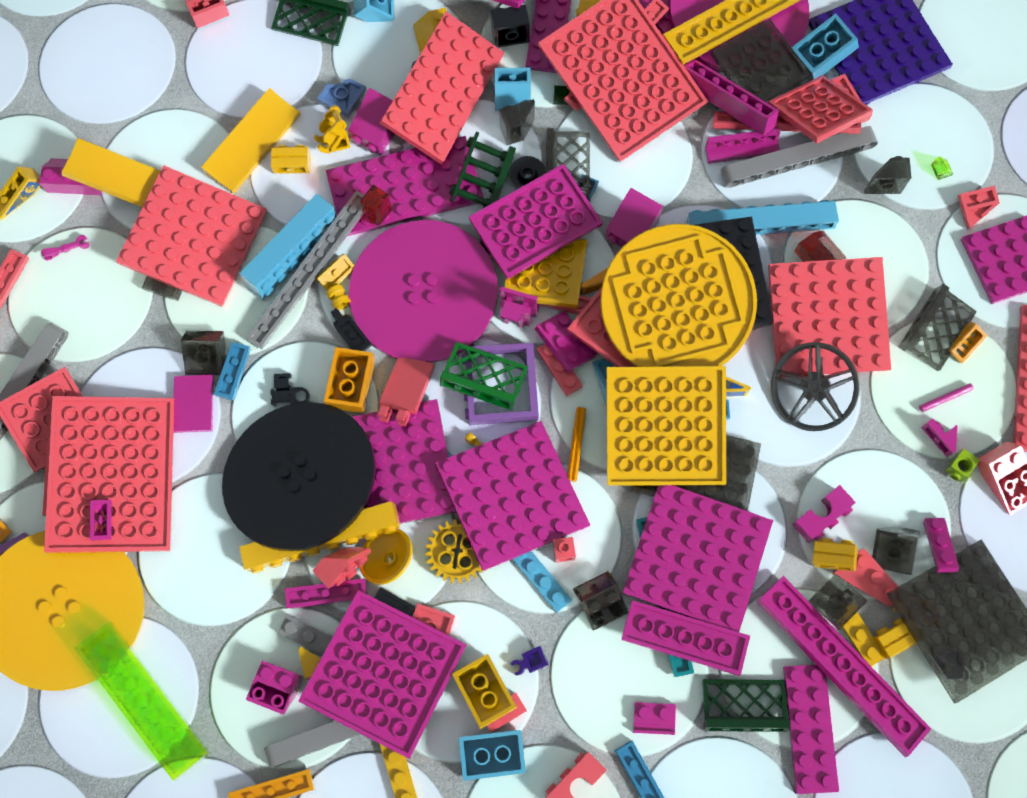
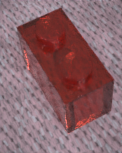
[360,184,392,226]

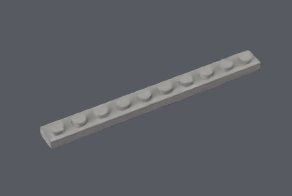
[246,190,372,350]

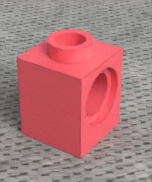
[553,537,576,563]

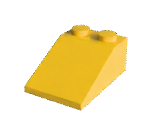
[452,654,517,729]

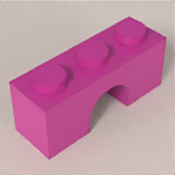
[792,485,856,543]

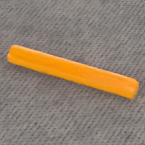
[567,407,586,482]

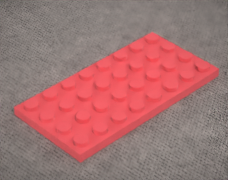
[380,11,504,164]

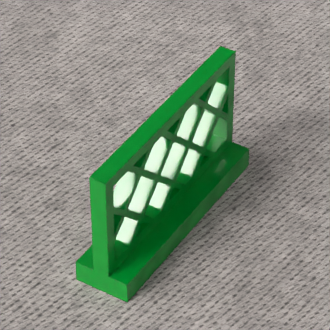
[440,342,528,411]

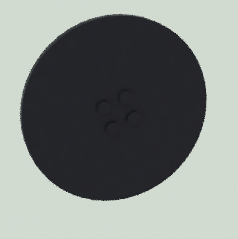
[222,402,376,551]

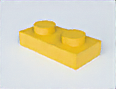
[316,253,355,291]

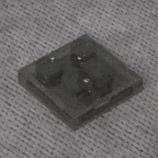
[808,574,867,630]

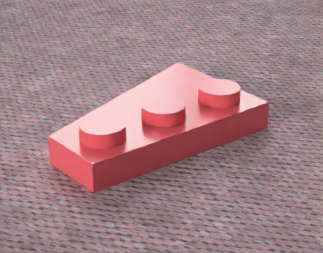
[833,548,902,607]

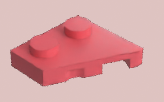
[957,186,1000,229]

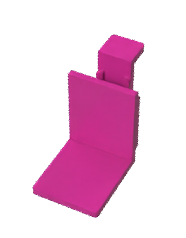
[500,287,540,329]

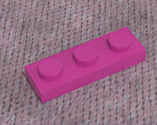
[923,518,959,573]

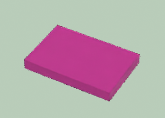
[173,375,214,433]

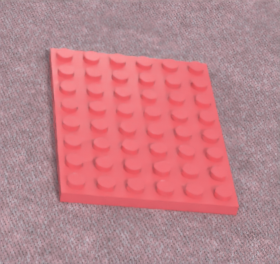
[538,0,709,163]
[44,396,174,553]

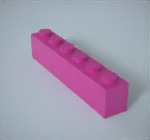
[684,59,779,136]

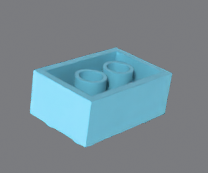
[791,13,859,79]
[459,730,526,781]

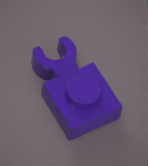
[510,646,549,676]

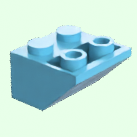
[495,68,531,111]

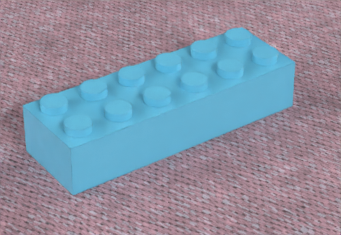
[239,194,337,300]

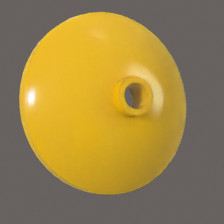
[359,528,413,585]

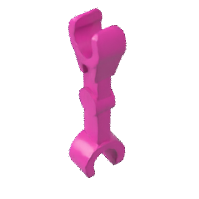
[41,235,89,261]

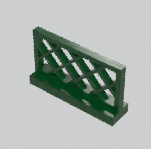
[271,0,351,46]
[702,679,790,732]

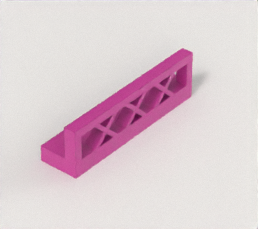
[705,128,780,164]

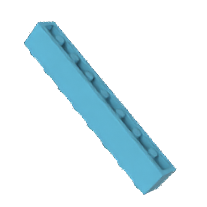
[686,200,839,235]

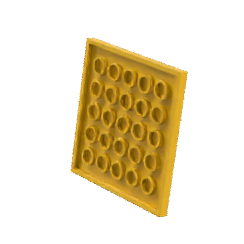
[606,366,726,486]

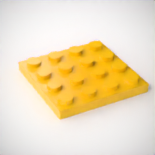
[504,239,587,308]

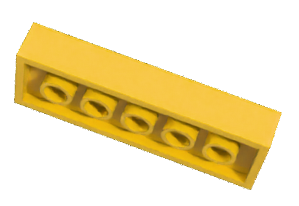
[201,87,301,194]
[62,138,160,207]

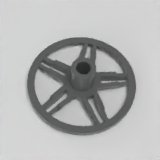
[771,342,860,432]

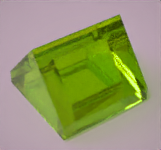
[931,156,953,180]

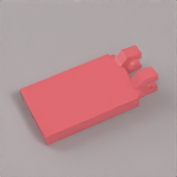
[378,358,435,427]

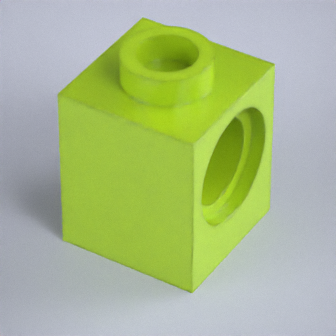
[945,448,980,482]

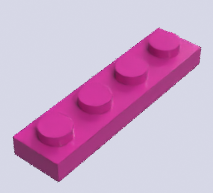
[285,578,367,609]

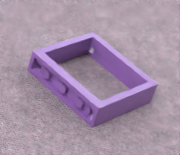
[461,343,539,425]

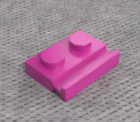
[633,702,676,735]

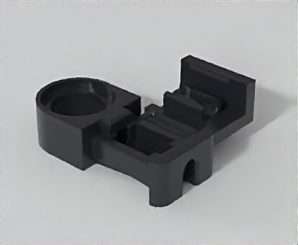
[270,373,310,407]

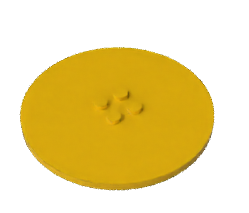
[600,224,757,367]
[0,531,145,691]

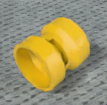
[326,285,351,310]

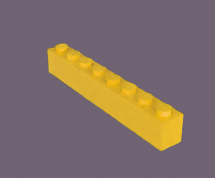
[239,501,401,574]

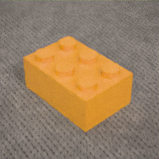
[324,347,375,414]

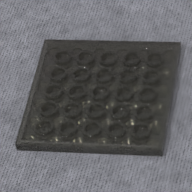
[886,539,1027,704]

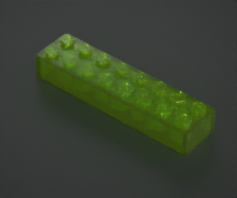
[74,621,211,781]

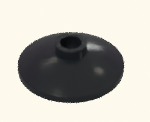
[510,156,546,188]

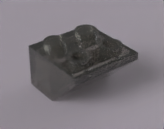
[499,99,535,146]
[573,571,628,631]

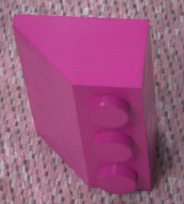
[39,158,101,195]

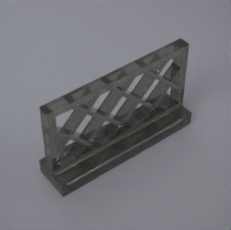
[546,128,590,200]
[898,283,977,371]

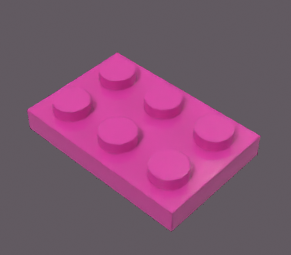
[534,311,598,373]

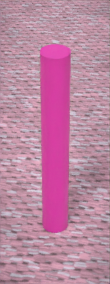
[919,383,974,412]

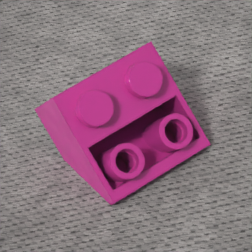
[245,660,304,715]

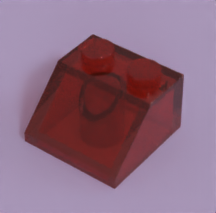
[794,230,847,262]

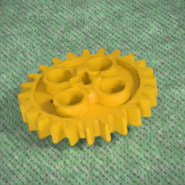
[425,519,482,584]

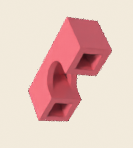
[545,752,607,798]

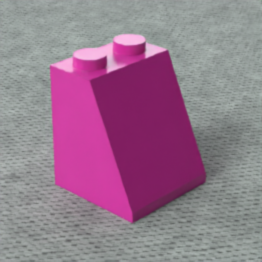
[348,88,395,156]
[605,188,663,247]

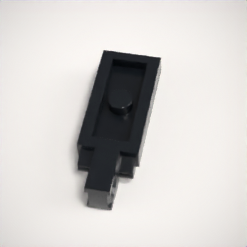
[331,308,372,351]

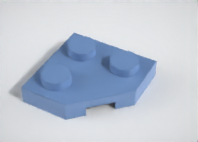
[317,79,366,118]

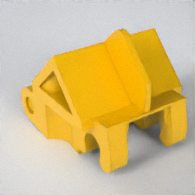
[314,105,351,154]

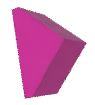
[90,499,112,541]

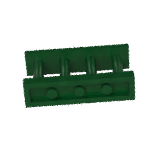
[449,131,516,208]

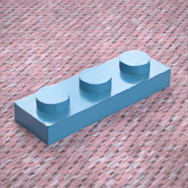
[214,342,251,401]

